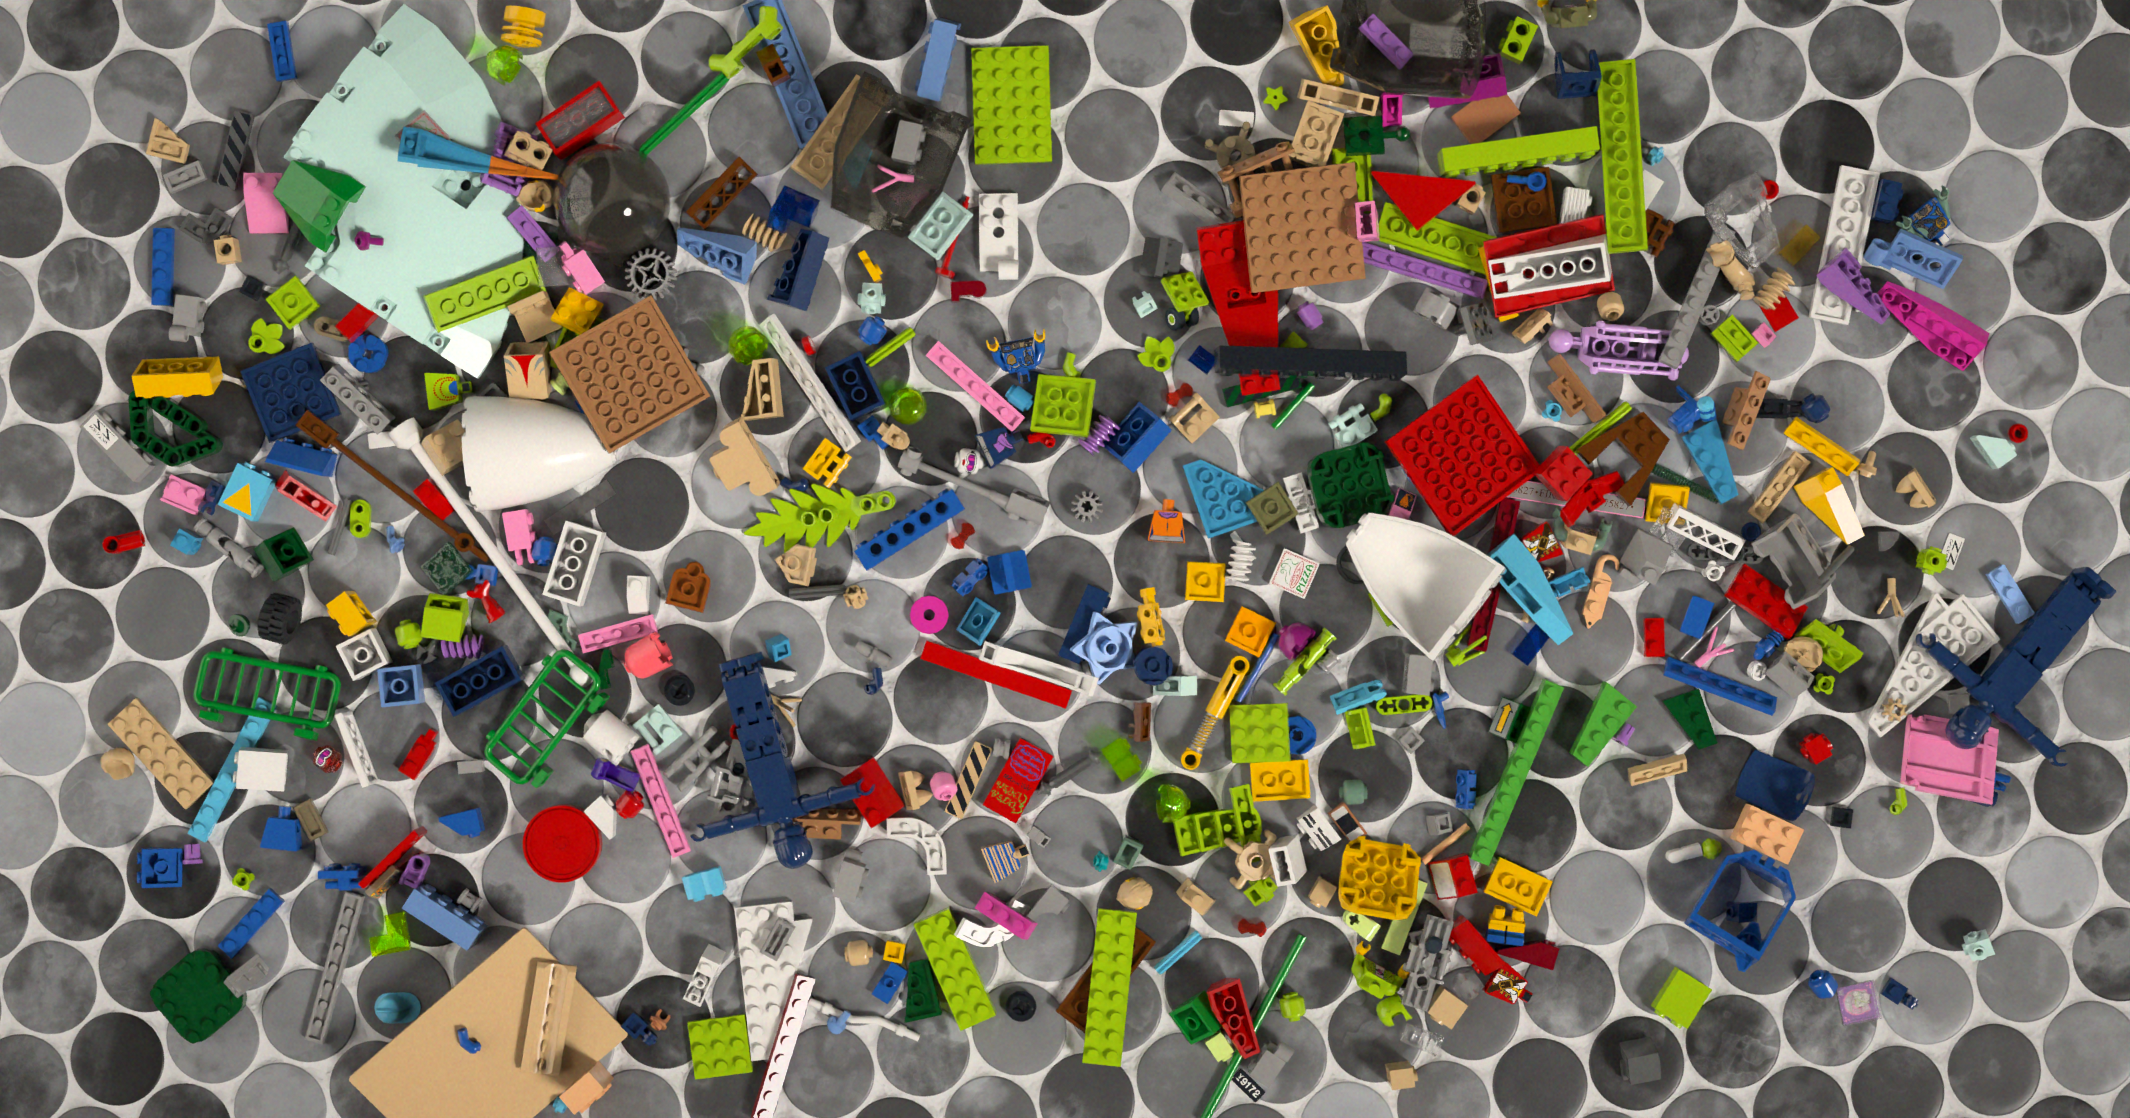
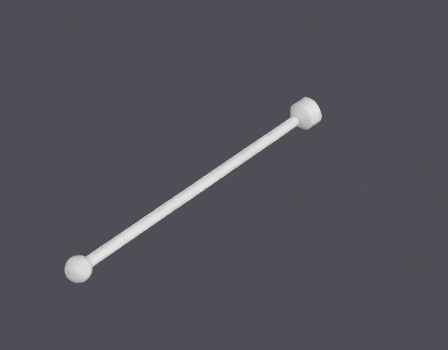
[388,417,594,687]

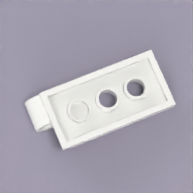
[979,193,1018,280]

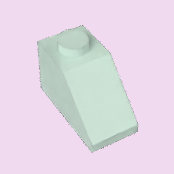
[1970,435,2017,469]
[1153,675,1197,696]

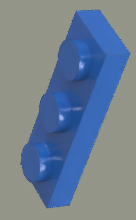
[267,21,297,82]

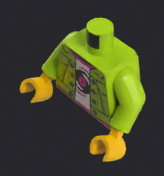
[1351,941,1410,999]

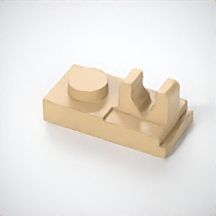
[1512,308,1553,344]

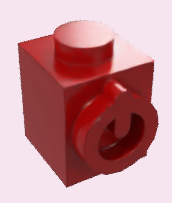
[1799,733,1833,765]

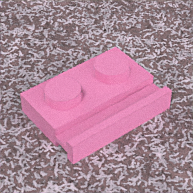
[160,474,206,515]

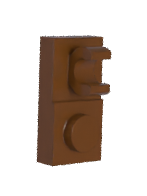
[1128,702,1151,742]

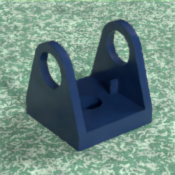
[1554,49,1602,99]

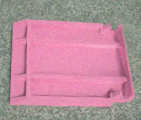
[1900,714,1999,805]

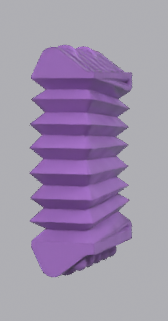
[480,122,537,196]

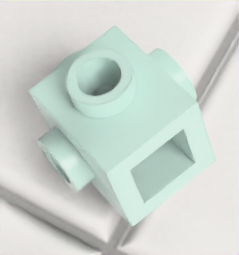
[858,283,886,314]
[1962,929,1995,962]

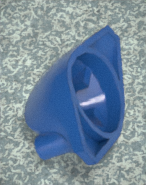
[1734,921,1762,972]

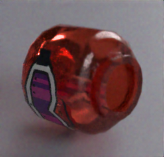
[313,745,343,774]

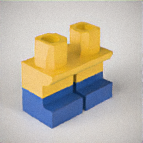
[1485,905,1526,946]

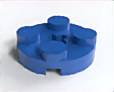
[348,334,389,373]
[1288,716,1316,754]

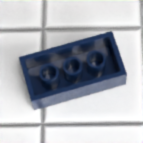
[435,645,526,717]

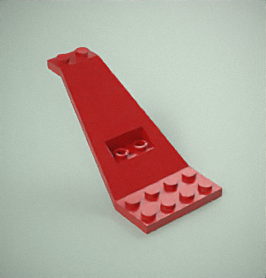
[1196,220,1280,396]

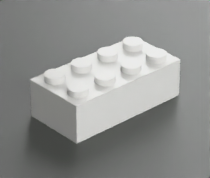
[542,521,606,606]

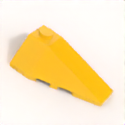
[1288,5,1344,87]
[1793,467,1865,545]

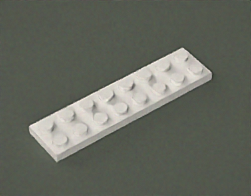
[1808,165,1880,325]

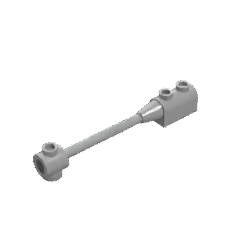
[898,446,1050,528]

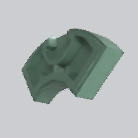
[547,609,578,653]

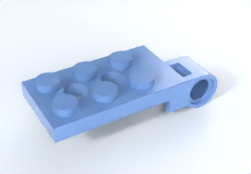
[1863,229,1963,289]

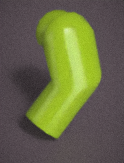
[1063,352,1081,378]
[1370,393,1392,422]
[1889,787,1908,815]

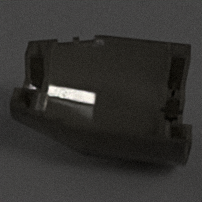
[1330,0,1486,99]
[831,71,971,238]

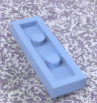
[1985,564,2035,624]

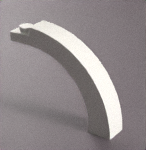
[979,641,1099,697]

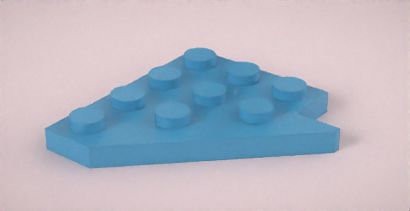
[1183,459,1264,539]

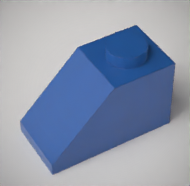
[438,807,485,838]

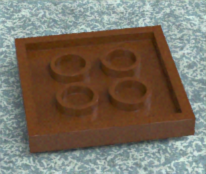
[1490,167,1557,233]

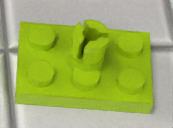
[1794,619,1863,673]

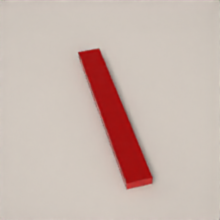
[920,640,1072,709]

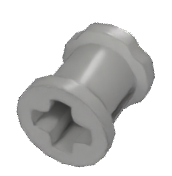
[1316,649,1342,675]
[457,888,483,913]

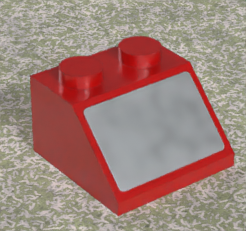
[1428,853,1478,900]

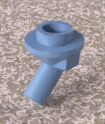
[386,526,405,553]
[827,1009,851,1034]

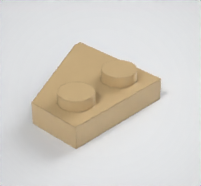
[146,118,190,164]

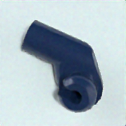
[780,477,810,492]
[864,668,883,695]

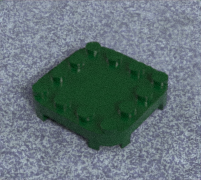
[1307,442,1394,528]
[150,948,247,1044]

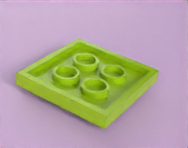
[1030,374,1096,437]
[1229,703,1291,763]
[687,1014,753,1080]

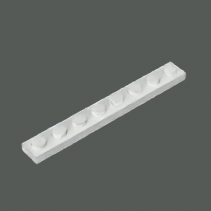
[759,314,861,452]

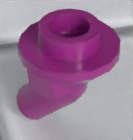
[355,231,384,251]

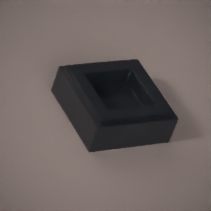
[239,275,267,301]
[1830,806,1853,829]

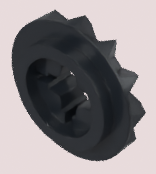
[664,675,695,706]
[1006,991,1037,1022]

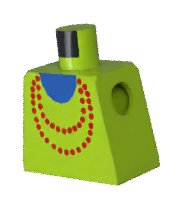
[424,373,472,411]

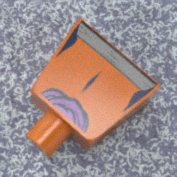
[1148,499,1185,543]

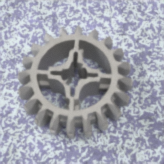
[625,248,677,301]

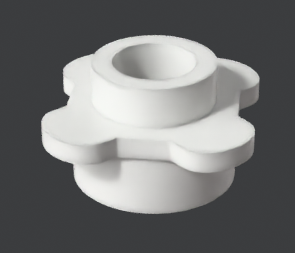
[1701,560,1725,582]

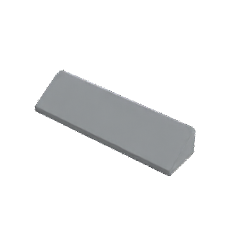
[1161,172,1236,226]

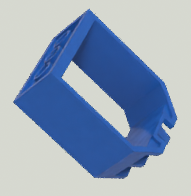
[1684,850,1796,965]

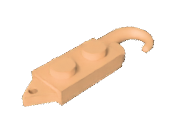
[1582,554,1620,629]

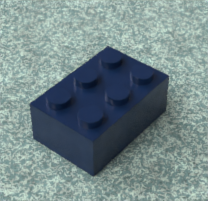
[825,351,887,421]

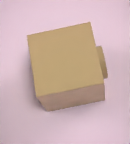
[1427,985,1468,1030]

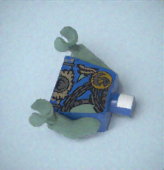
[1896,185,1951,246]

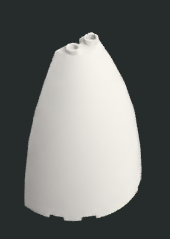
[462,396,617,512]
[1346,513,1506,661]

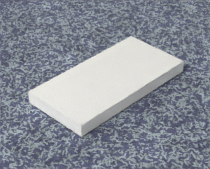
[335,711,379,788]

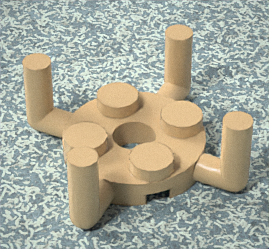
[1224,829,1277,889]

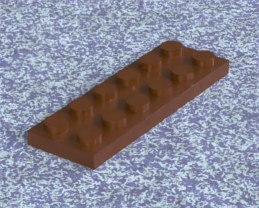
[1056,926,1156,1033]

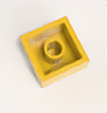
[326,591,377,637]

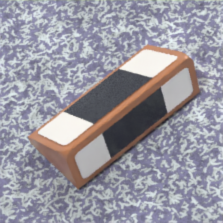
[1328,802,1367,842]

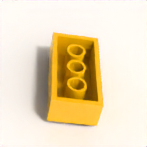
[132,356,223,398]

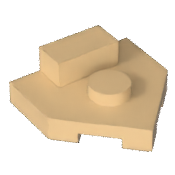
[775,544,817,586]

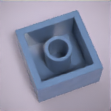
[377,664,425,707]

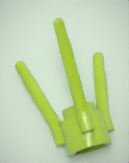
[1445,625,1487,667]

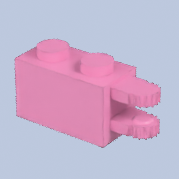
[502,509,537,566]

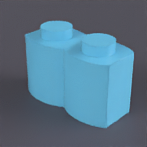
[682,866,727,902]

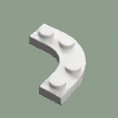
[887,817,947,875]
[954,898,1031,947]

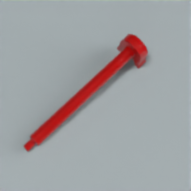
[935,196,970,280]

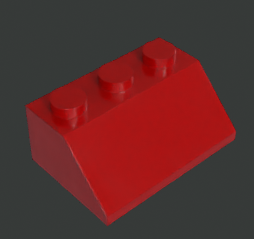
[840,757,905,829]
[1449,915,1506,976]

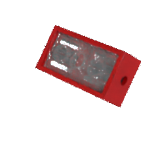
[535,81,625,160]

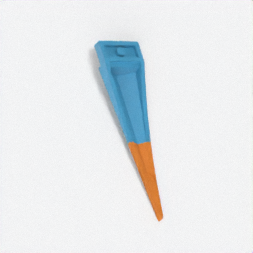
[397,127,558,180]

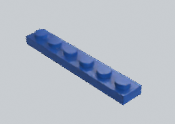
[1663,657,1777,716]

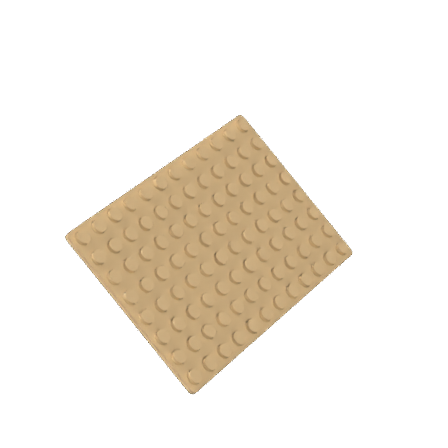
[349,927,628,1118]

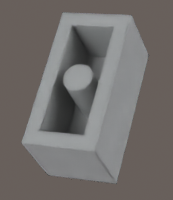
[457,759,485,774]

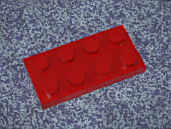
[1724,563,1808,639]

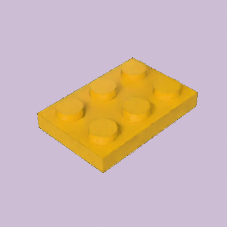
[1250,759,1310,802]
[1483,857,1553,917]

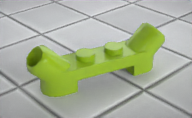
[709,6,783,79]

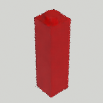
[335,303,388,343]

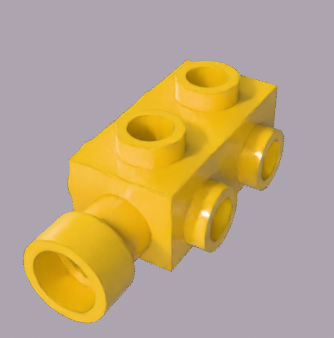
[1137,587,1165,647]

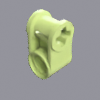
[1343,910,1381,942]

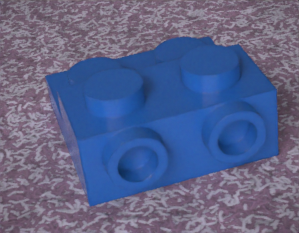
[137,847,182,888]

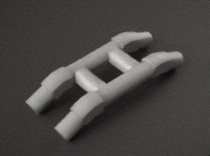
[663,726,731,792]

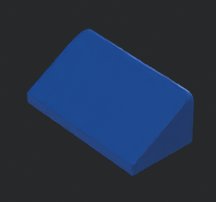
[1680,595,1715,639]

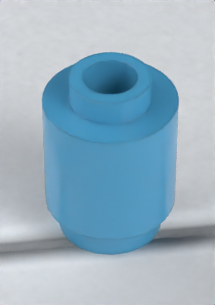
[1005,384,1034,412]

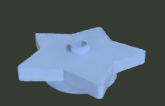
[1070,611,1138,684]

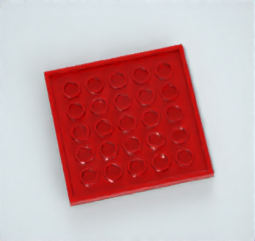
[1385,375,1540,536]

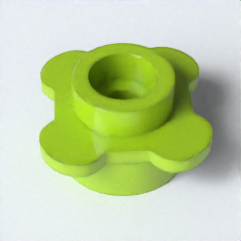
[1813,673,1835,694]
[232,868,255,891]

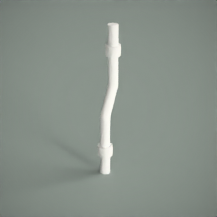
[808,998,921,1042]

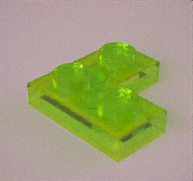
[369,911,412,957]

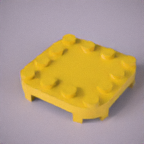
[1338,836,1421,920]

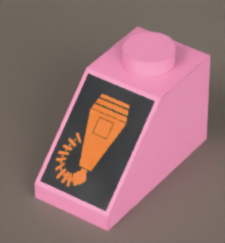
[1387,488,1417,520]

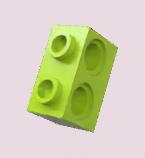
[1498,16,1538,64]

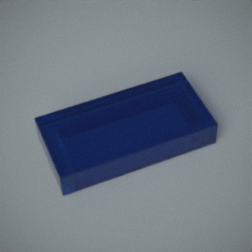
[1512,624,1550,666]

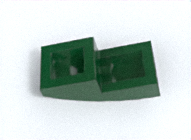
[599,648,615,690]

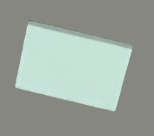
[908,191,973,261]

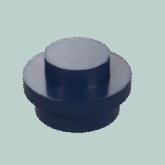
[1741,522,1761,542]

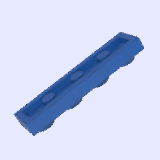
[151,228,175,306]
[218,888,285,959]

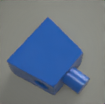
[260,806,302,851]

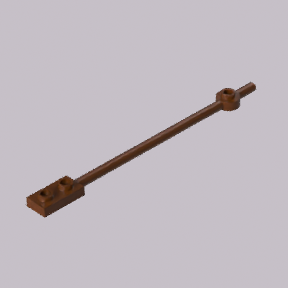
[296,410,490,563]

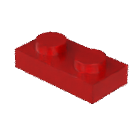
[1643,618,1665,657]

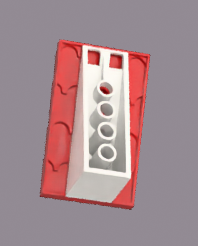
[1483,214,1615,318]

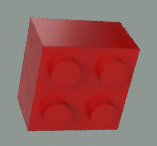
[1533,445,1593,501]

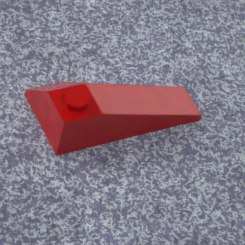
[1207,977,1260,1059]

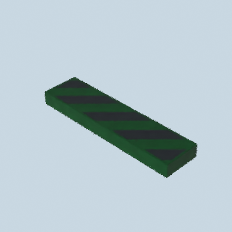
[1222,375,1302,408]

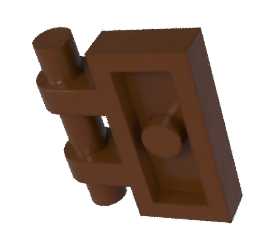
[1644,208,1675,258]

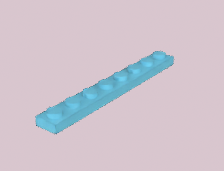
[187,697,278,842]

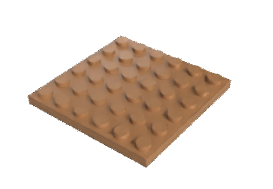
[1239,162,1366,293]
[549,295,710,454]

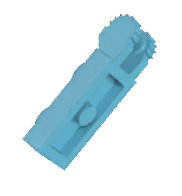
[1330,680,1387,715]

